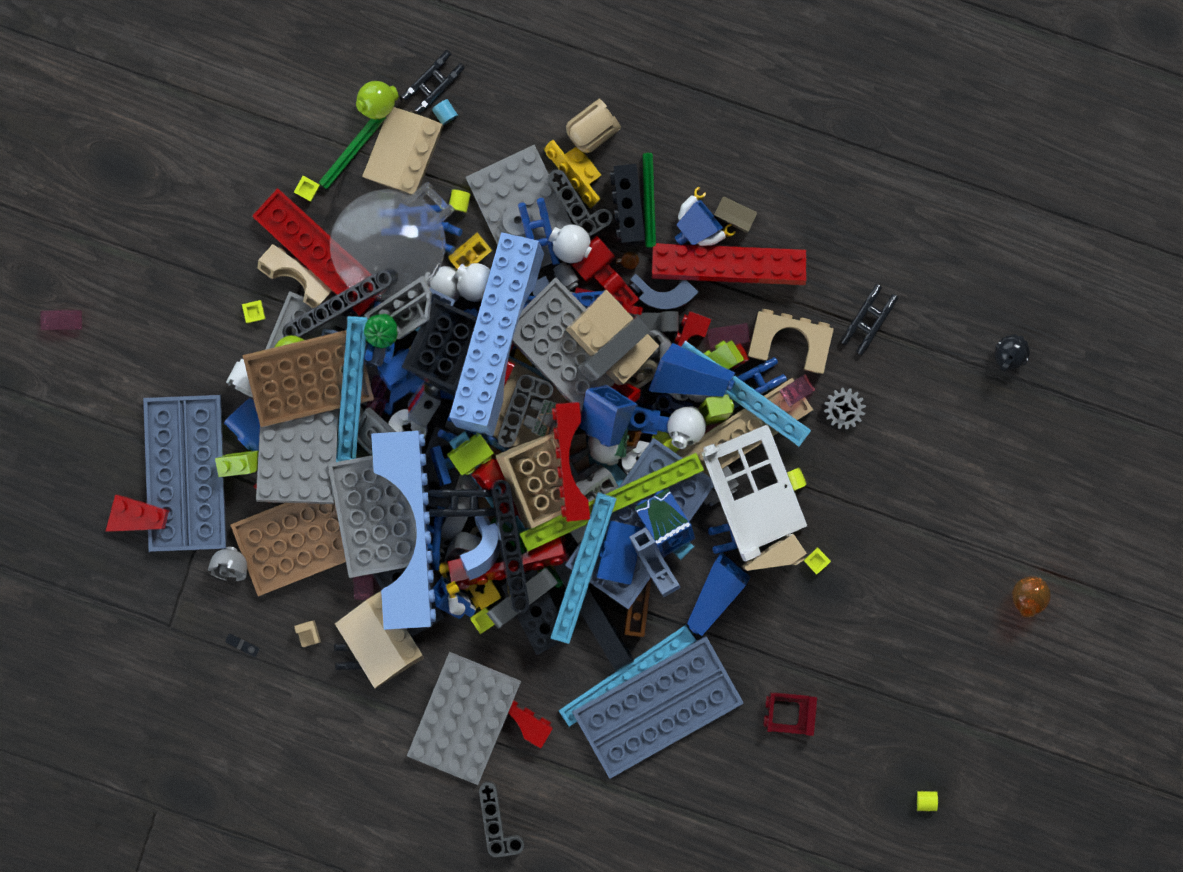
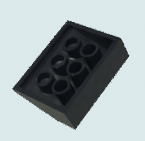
[401,298,477,396]

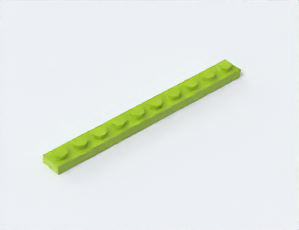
[520,453,704,551]

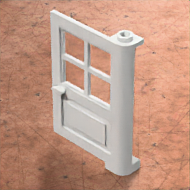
[701,424,807,561]

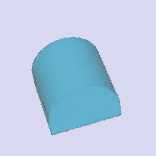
[432,99,458,126]

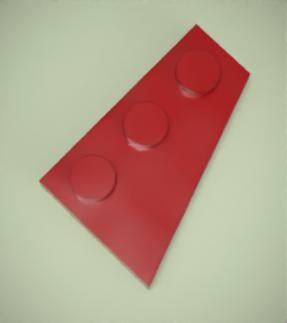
[106,495,169,532]

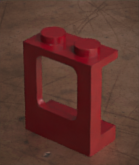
[763,692,817,736]

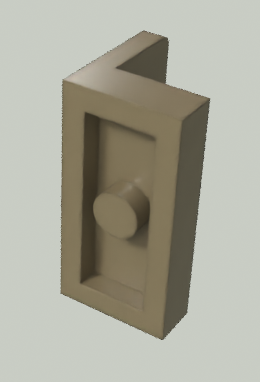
[714,197,757,233]

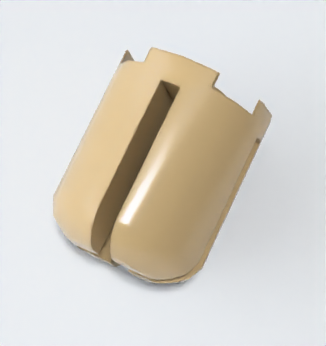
[566,99,621,153]

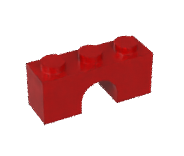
[674,312,711,347]
[471,459,519,517]

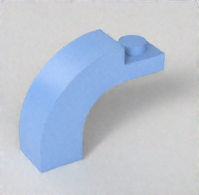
[460,516,500,580]

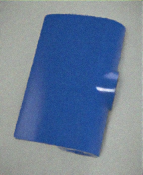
[224,398,260,451]
[597,520,643,585]

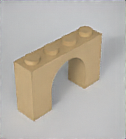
[748,309,834,374]

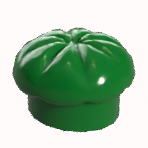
[364,314,398,348]

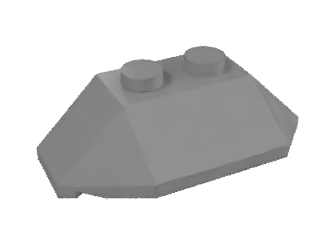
[364,276,432,339]

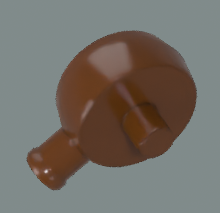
[615,251,639,269]

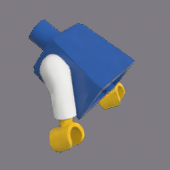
[675,187,736,246]
[432,562,476,619]

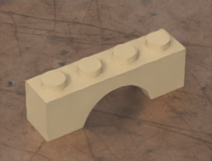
[257,244,333,308]

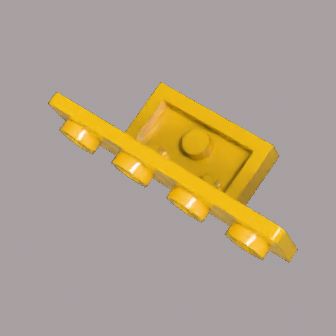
[544,140,601,208]

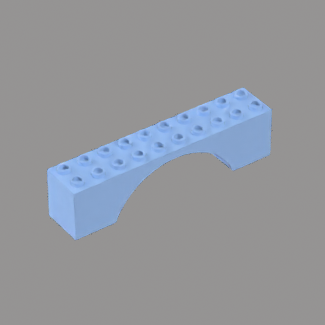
[449,232,544,436]
[371,431,436,630]

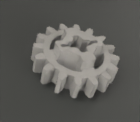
[824,388,866,429]

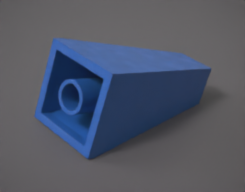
[649,343,735,397]
[687,553,751,636]

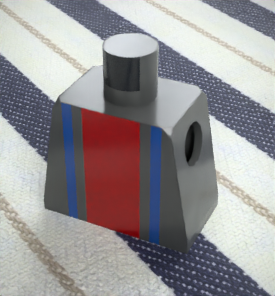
[408,382,441,428]

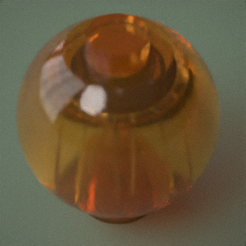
[1012,576,1051,617]

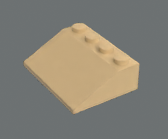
[362,107,443,198]
[565,290,659,386]
[496,433,564,528]
[741,534,807,571]
[335,591,424,689]

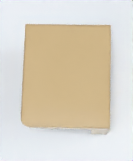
[294,620,321,647]

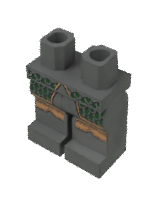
[523,398,581,443]

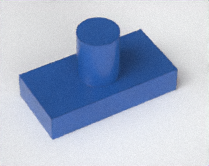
[429,446,456,486]

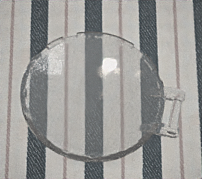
[330,182,455,300]

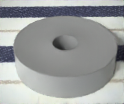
[502,205,533,236]

